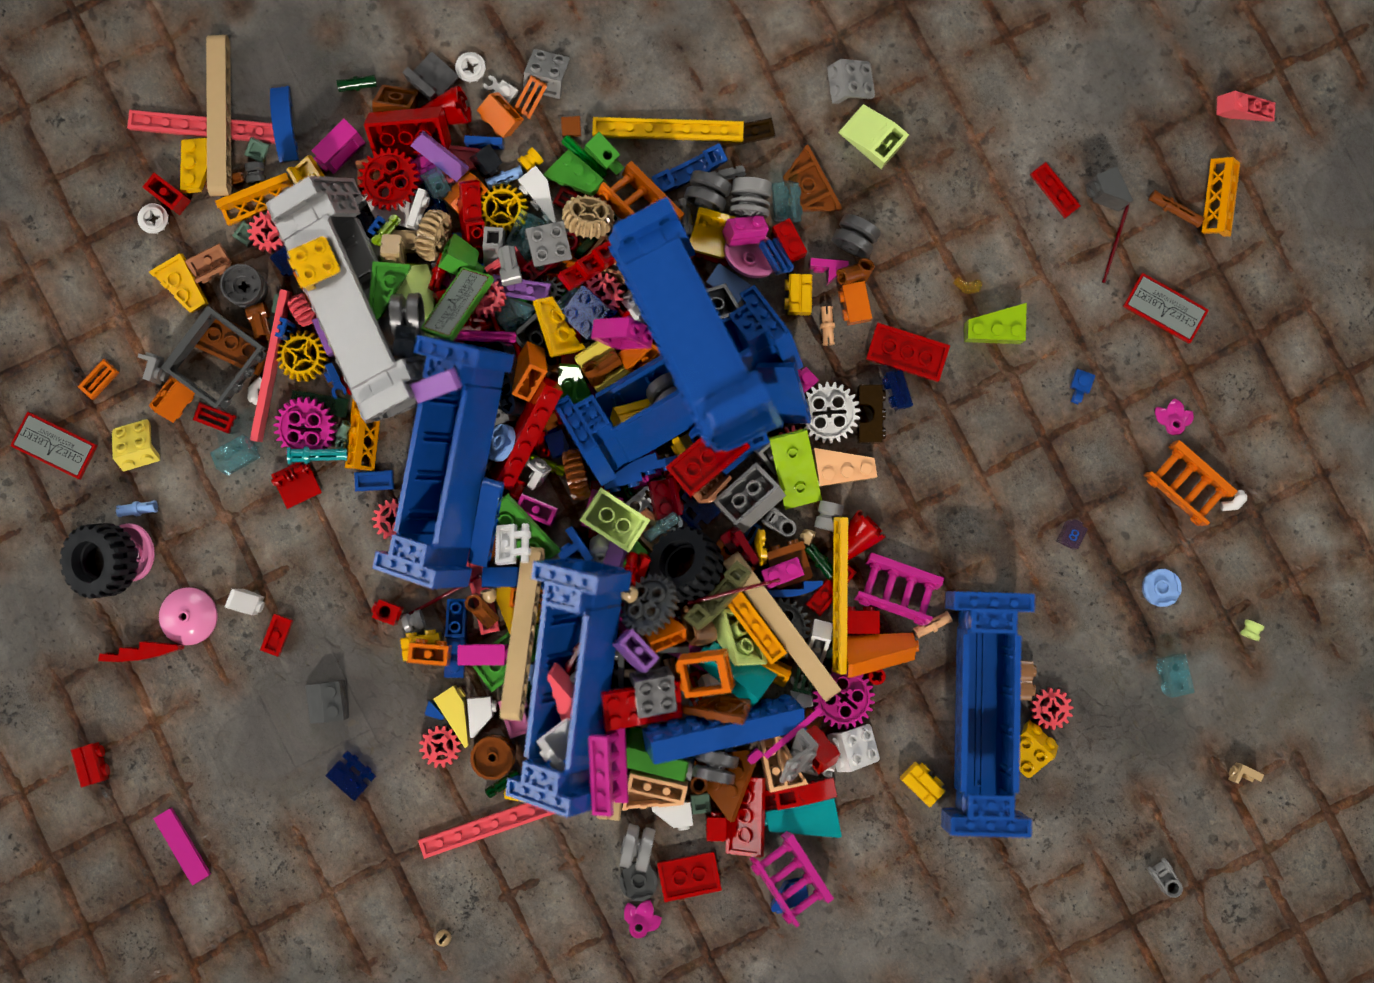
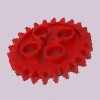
[357,147,421,211]

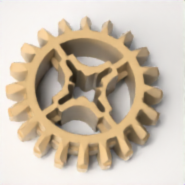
[562,194,614,239]
[415,209,452,262]

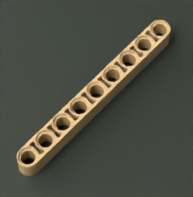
[206,35,232,196]
[500,547,545,721]
[722,551,841,702]

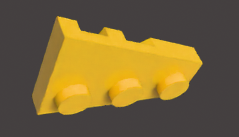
[180,138,207,194]
[149,253,209,313]
[533,297,586,357]

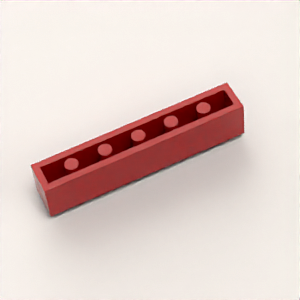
[490,377,563,491]

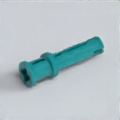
[287,447,347,464]

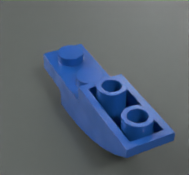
[604,453,677,493]
[444,599,467,678]

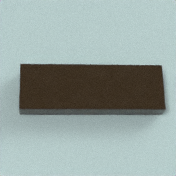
[718,118,776,148]

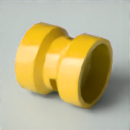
[517,147,544,172]

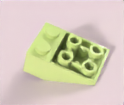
[839,104,909,169]

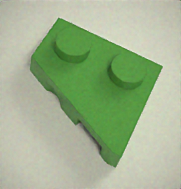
[558,363,592,403]

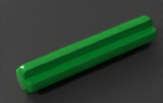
[562,135,607,178]

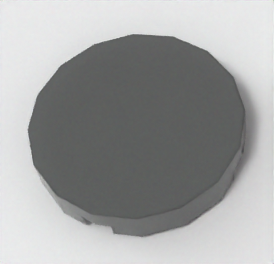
[620,861,658,901]

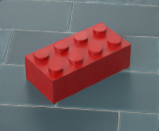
[364,106,452,157]

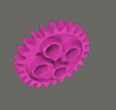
[273,397,337,453]
[812,668,875,729]

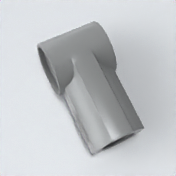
[498,245,523,287]

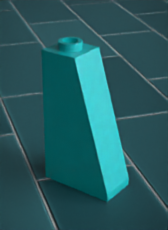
[697,642,777,708]
[765,798,842,838]

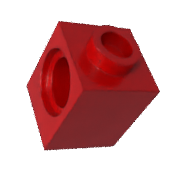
[371,599,404,626]
[706,811,727,842]

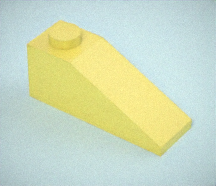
[434,685,471,748]

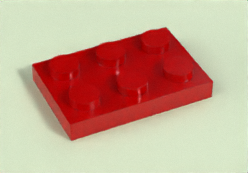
[657,851,722,902]

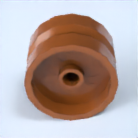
[470,734,516,780]

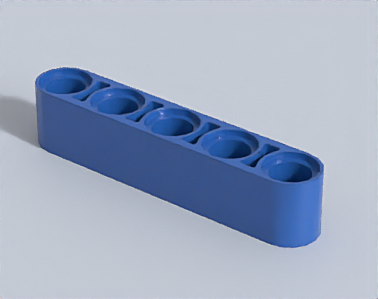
[468,478,504,568]

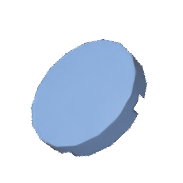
[488,424,516,462]
[1142,569,1182,607]

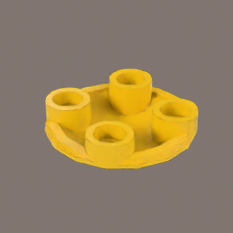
[754,528,767,567]

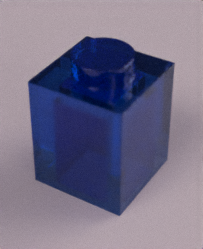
[544,428,570,459]

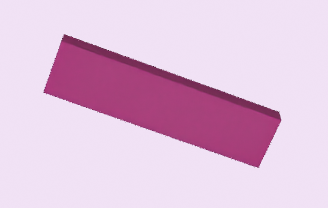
[153,808,211,886]

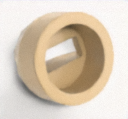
[800,529,816,546]
[621,586,638,603]
[480,588,497,603]
[435,929,452,947]

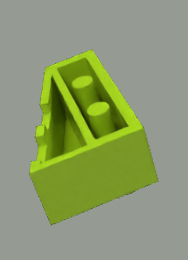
[964,303,1027,344]

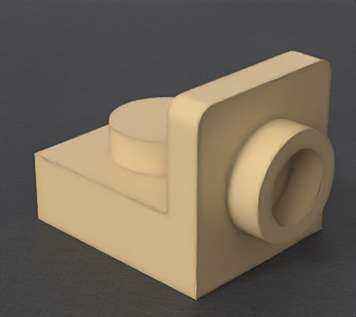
[1228,762,1264,783]

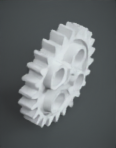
[800,382,861,444]

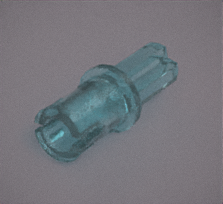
[643,512,680,542]

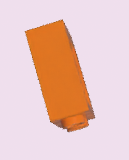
[676,648,735,698]

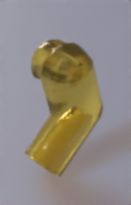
[953,276,982,294]

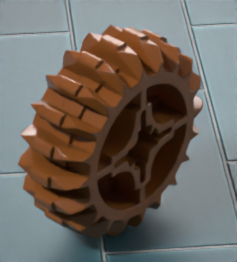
[562,448,591,501]

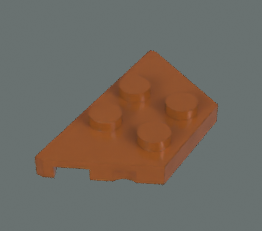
[783,145,842,212]
[682,694,751,725]
[706,750,757,822]

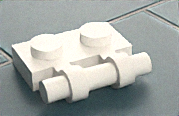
[495,523,531,565]

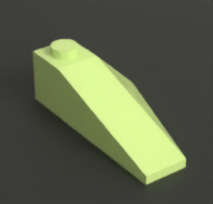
[396,264,437,342]

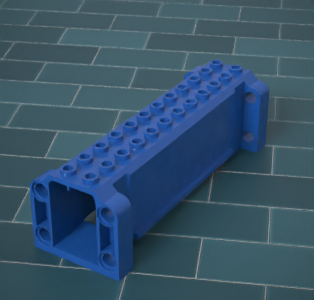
[608,197,783,451]
[555,285,803,486]
[372,335,515,589]
[505,558,632,818]
[941,591,1035,838]

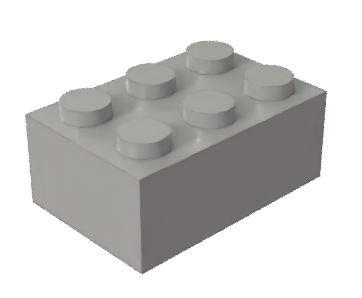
[714,463,786,534]

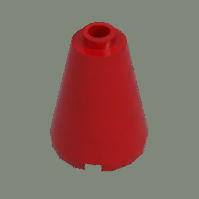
[420,86,472,125]
[848,509,886,561]

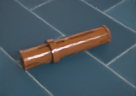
[1148,190,1205,228]

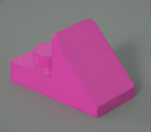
[809,258,849,285]

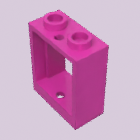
[311,119,366,174]
[591,317,653,350]
[458,644,509,665]

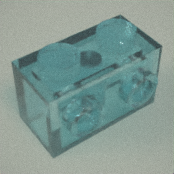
[210,434,261,476]
[1156,654,1195,698]

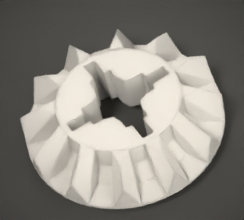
[455,52,486,83]
[138,203,169,234]

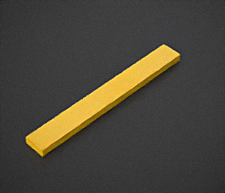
[592,117,744,142]
[832,517,848,674]

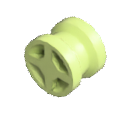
[1240,619,1265,641]

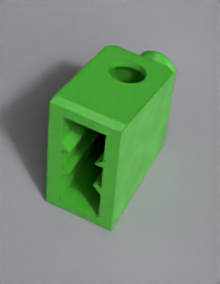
[584,132,625,176]
[438,233,485,276]

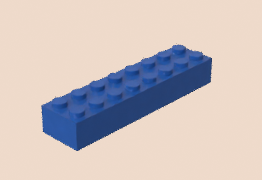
[642,694,806,765]

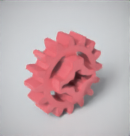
[247,211,285,253]
[582,273,624,315]
[471,281,506,319]
[372,499,399,539]
[1030,687,1074,730]
[419,725,462,768]

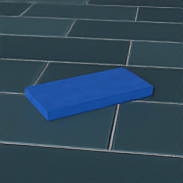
[756,362,812,423]

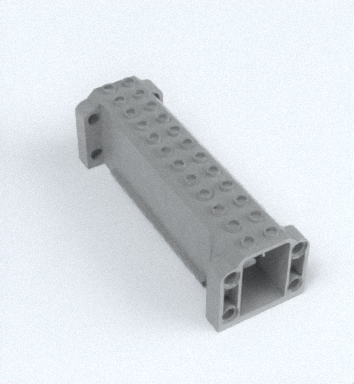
[266,176,426,424]

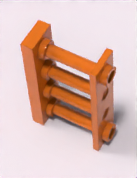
[597,161,685,222]
[1144,440,1238,526]

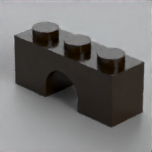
[857,384,886,444]

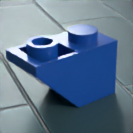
[770,876,809,914]

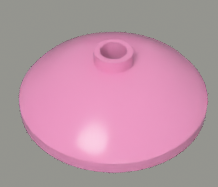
[724,236,779,278]
[119,524,154,581]
[159,587,218,645]

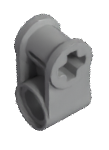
[759,507,796,537]
[1147,857,1183,898]

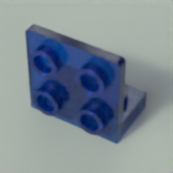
[562,285,618,340]

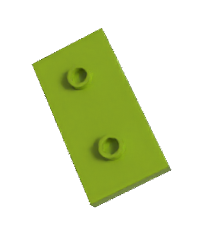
[769,428,822,510]

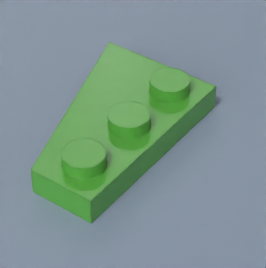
[543,149,606,196]

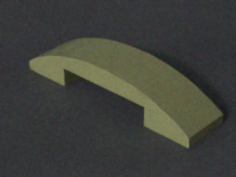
[683,561,752,631]

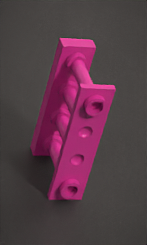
[854,552,944,626]
[588,728,629,817]
[750,831,834,927]

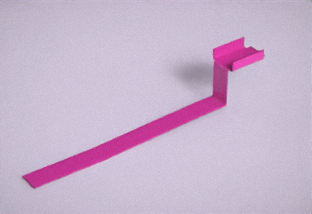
[747,707,823,764]

